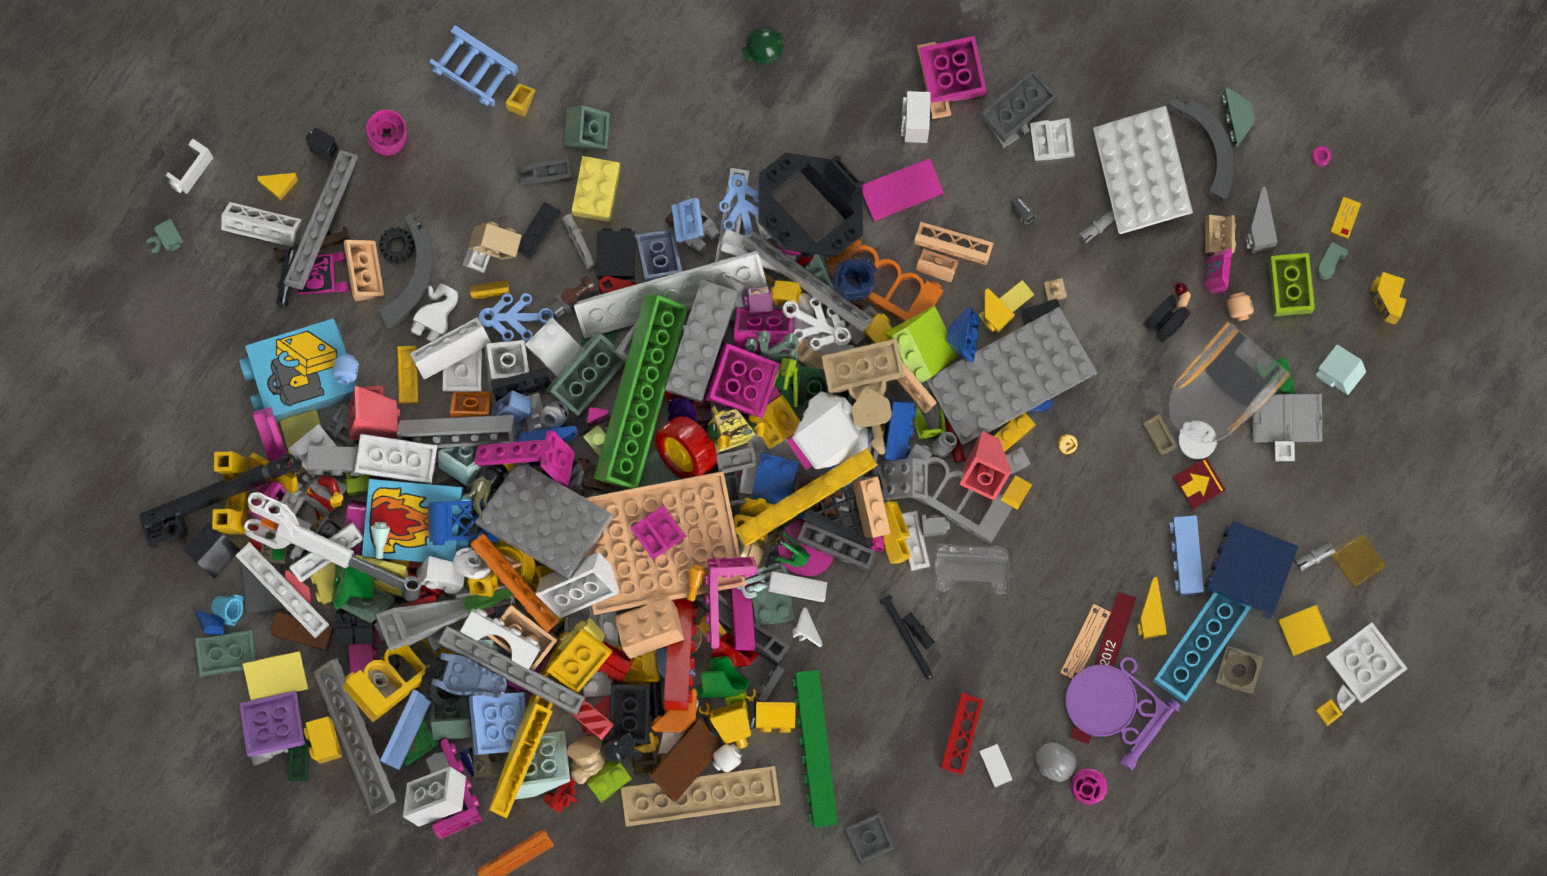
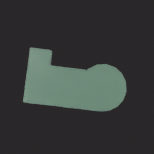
[1317,242,1349,280]

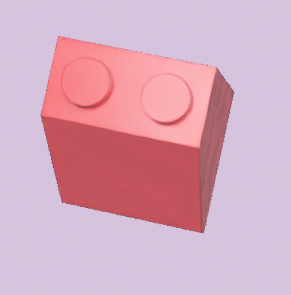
[348,386,400,441]
[960,431,1011,500]

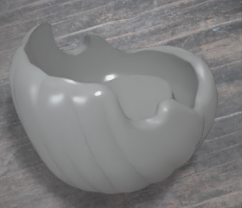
[1035,742,1077,782]

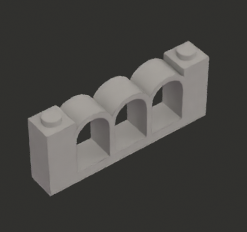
[907,444,1013,544]

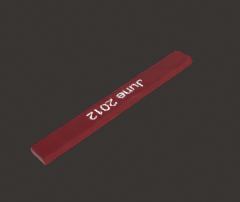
[1070,592,1136,744]

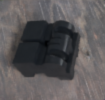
[335,608,375,645]

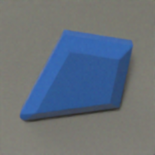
[195,610,224,635]

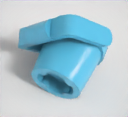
[211,594,244,626]

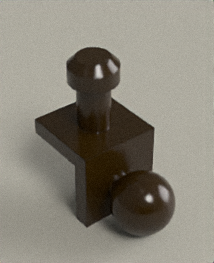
[632,752,666,774]

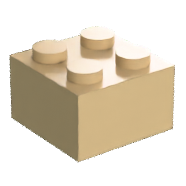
[468,222,522,260]

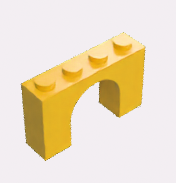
[212,451,248,535]

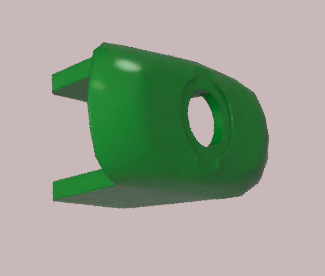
[332,565,375,610]
[696,656,750,698]

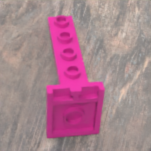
[474,430,575,487]
[705,557,757,649]
[432,738,483,839]

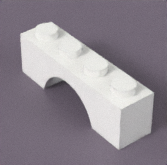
[460,608,540,670]

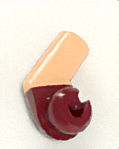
[1174,282,1191,309]

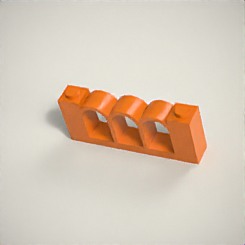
[826,239,944,322]

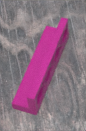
[253,407,294,474]

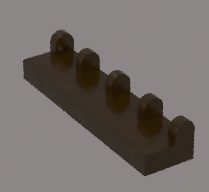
[273,226,351,263]

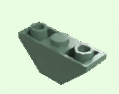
[1221,88,1255,147]

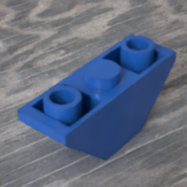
[947,307,980,363]

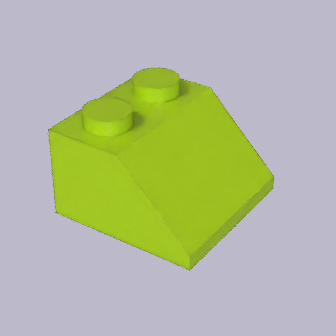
[586,760,632,803]

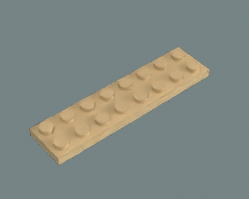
[621,766,780,827]

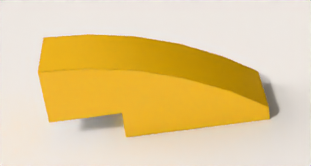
[883,501,912,564]

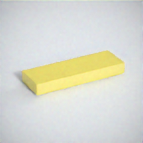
[979,280,1034,331]

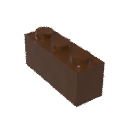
[270,610,334,652]

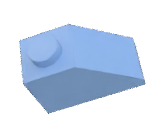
[490,390,532,423]

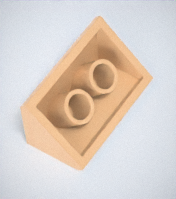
[344,240,385,301]

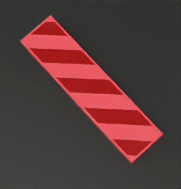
[561,683,614,740]

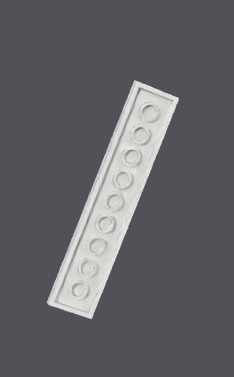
[573,250,768,339]

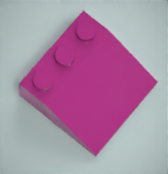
[919,36,987,103]
[704,344,780,418]

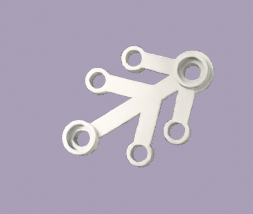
[782,297,851,351]

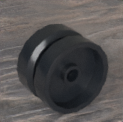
[1143,295,1191,343]

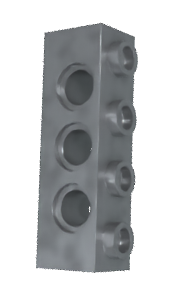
[796,522,876,572]

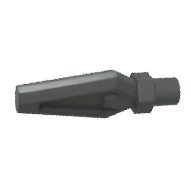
[920,389,939,430]

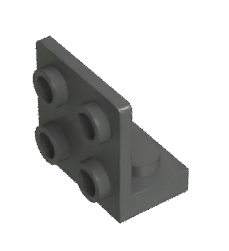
[739,657,785,702]

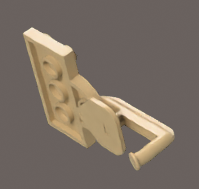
[822,339,905,455]

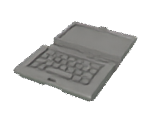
[1253,394,1322,442]

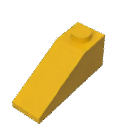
[1137,577,1167,640]

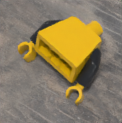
[699,689,757,749]

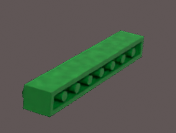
[792,670,838,828]

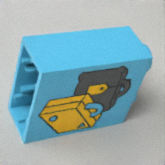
[239,318,356,423]

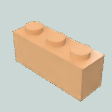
[852,476,890,538]

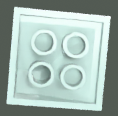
[515,731,570,799]

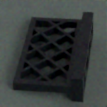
[797,475,872,549]

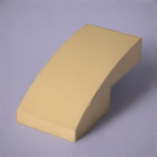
[794,336,824,369]

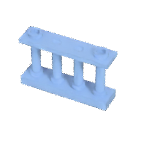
[429,25,519,107]

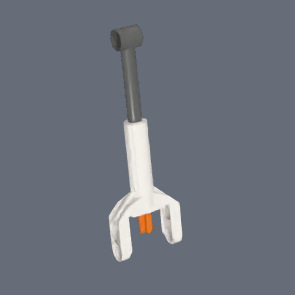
[244,492,421,601]

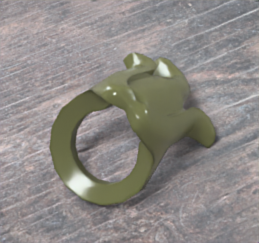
[464,476,491,518]

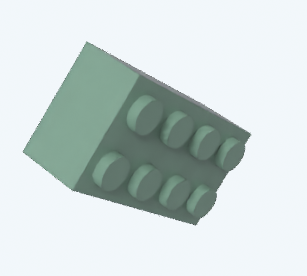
[546,332,625,416]

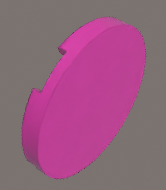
[778,519,834,577]

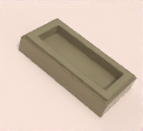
[1142,414,1178,457]

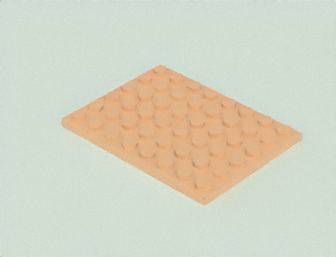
[585,472,746,615]

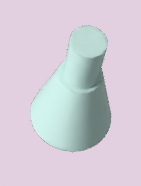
[371,522,390,559]

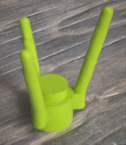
[772,358,798,407]

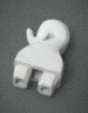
[411,284,459,342]

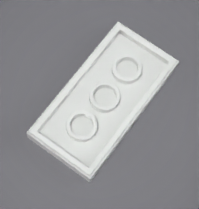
[354,434,437,484]

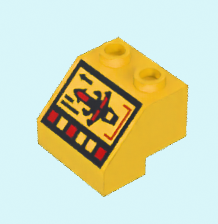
[1370,272,1407,324]

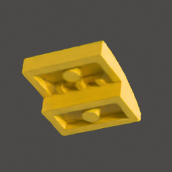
[748,395,801,450]
[1279,605,1332,656]

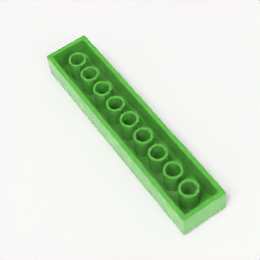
[594,295,688,490]

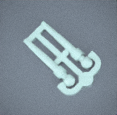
[736,562,788,598]

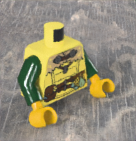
[708,404,769,452]

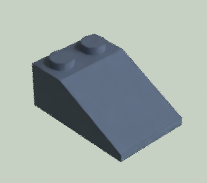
[636,229,682,282]

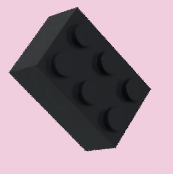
[610,681,650,744]

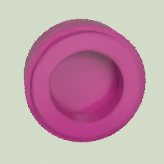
[1311,146,1331,166]

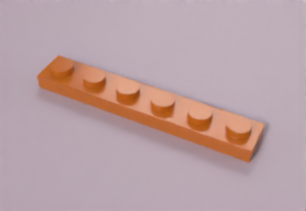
[470,533,560,632]

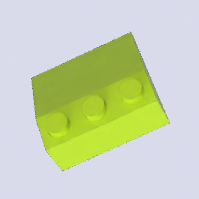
[885,306,959,383]

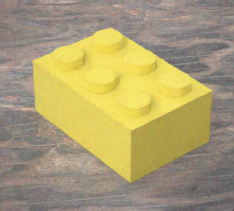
[572,156,621,222]

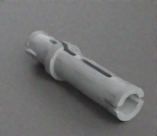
[1078,208,1115,244]
[561,214,597,270]

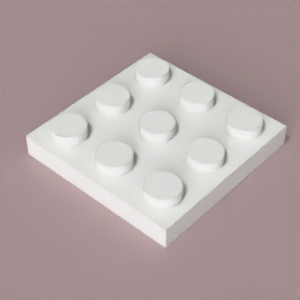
[1325,623,1407,704]

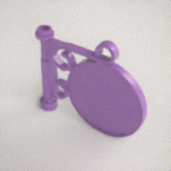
[1065,657,1180,771]

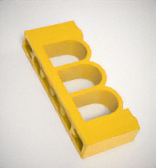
[342,638,458,722]

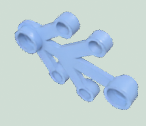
[718,174,758,236]
[479,293,554,342]

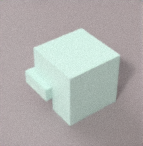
[1316,345,1366,395]

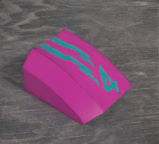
[1202,249,1232,294]

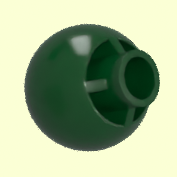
[742,27,785,65]

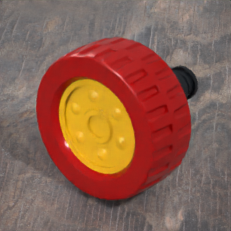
[655,416,717,479]

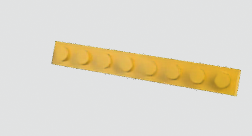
[735,448,878,546]

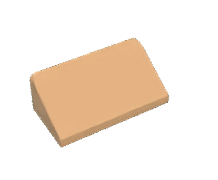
[916,249,959,282]

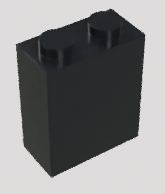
[596,228,636,280]

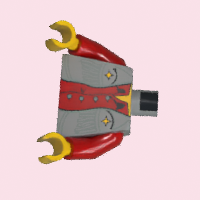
[299,473,347,531]

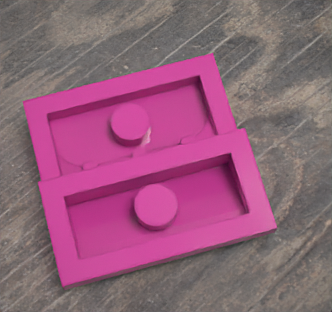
[631,505,687,560]

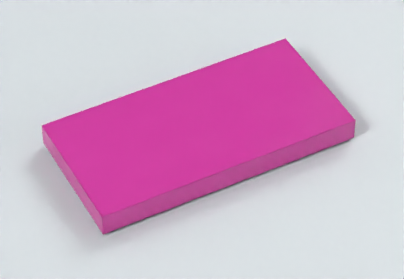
[863,158,944,221]

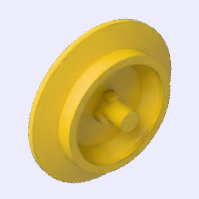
[493,538,536,584]

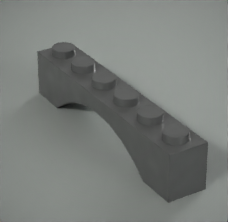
[694,593,790,666]

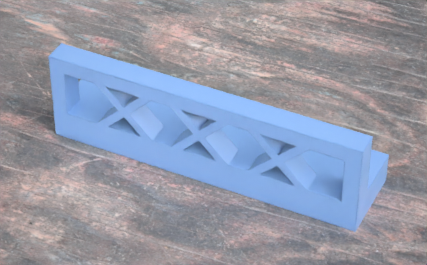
[380,689,431,770]

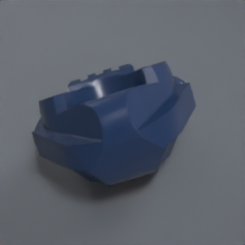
[833,257,877,300]

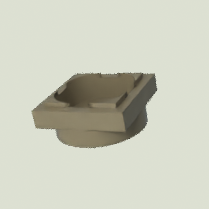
[1215,646,1264,695]

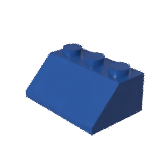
[882,398,917,460]

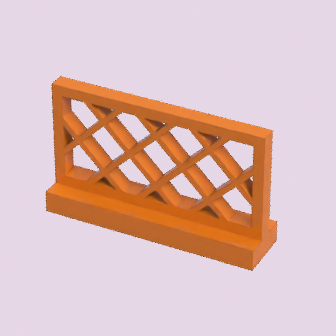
[477,829,554,876]

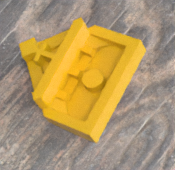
[740,498,774,517]

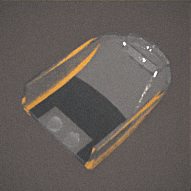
[1169,321,1291,443]

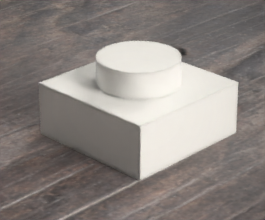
[1274,441,1295,461]

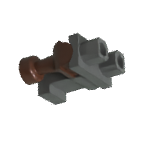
[549,275,598,318]

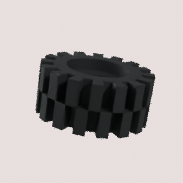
[379,227,414,263]

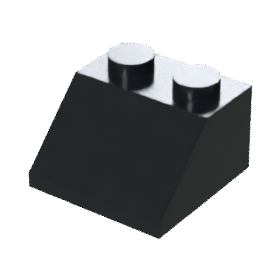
[183,522,240,578]

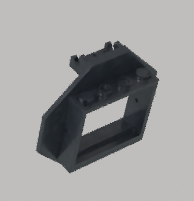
[756,153,865,260]

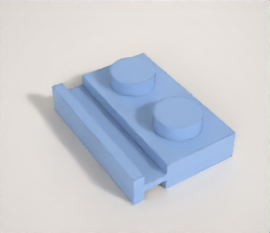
[671,198,704,243]

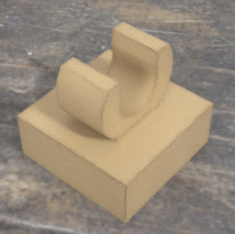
[1043,278,1067,302]

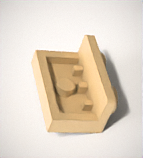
[1205,215,1236,254]

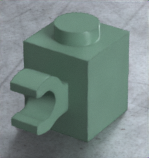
[146,219,184,253]

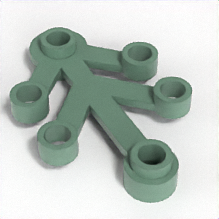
[745,331,799,364]

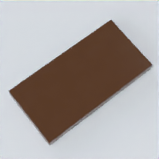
[649,718,724,802]

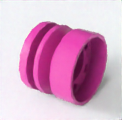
[366,109,407,156]

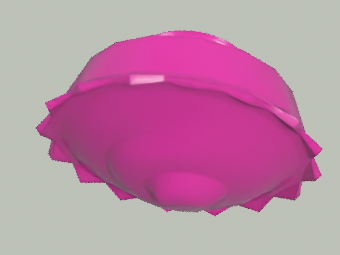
[1070,768,1108,805]

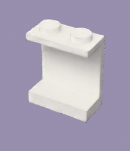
[166,139,213,194]

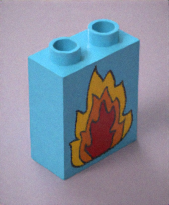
[362,479,474,562]

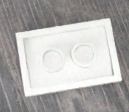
[443,334,482,392]

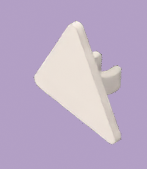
[792,607,823,647]

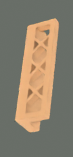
[914,222,993,265]

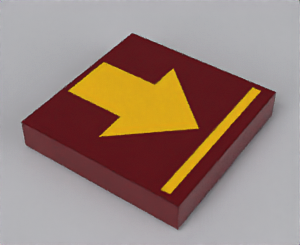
[1173,457,1226,510]

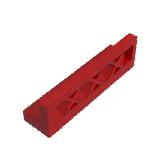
[941,693,983,775]

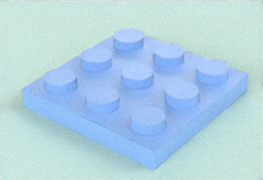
[469,692,526,755]

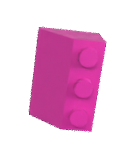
[734,308,794,352]

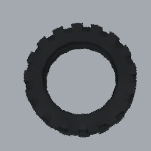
[421,656,460,707]

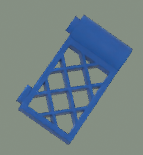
[428,499,499,545]

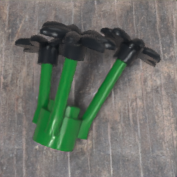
[765,525,811,568]

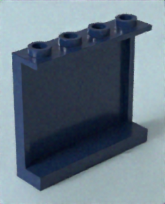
[1204,520,1298,619]

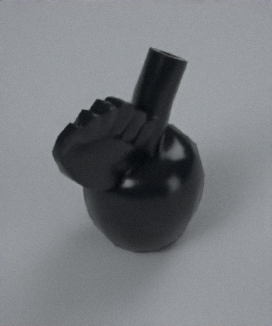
[600,734,642,763]

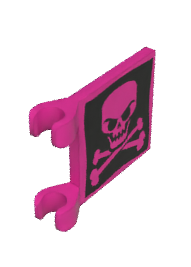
[297,252,349,295]

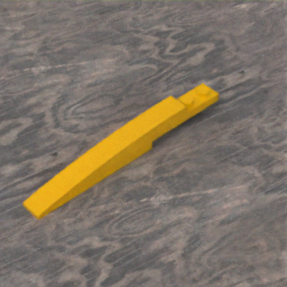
[489,633,564,818]

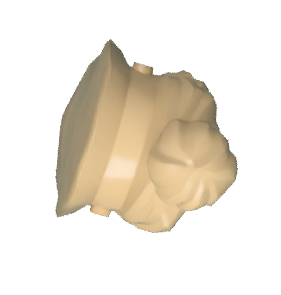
[566,735,605,785]

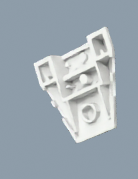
[792,391,868,469]

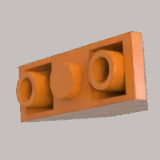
[651,688,697,733]

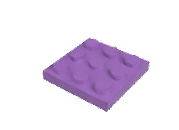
[239,691,305,757]

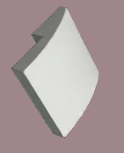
[1030,118,1075,161]

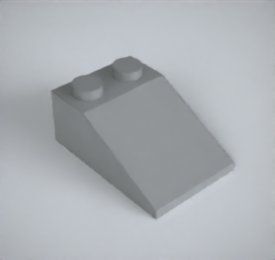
[1245,187,1278,254]

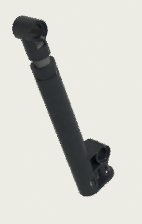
[139,453,302,549]

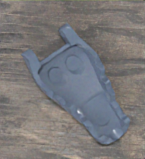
[431,652,507,698]

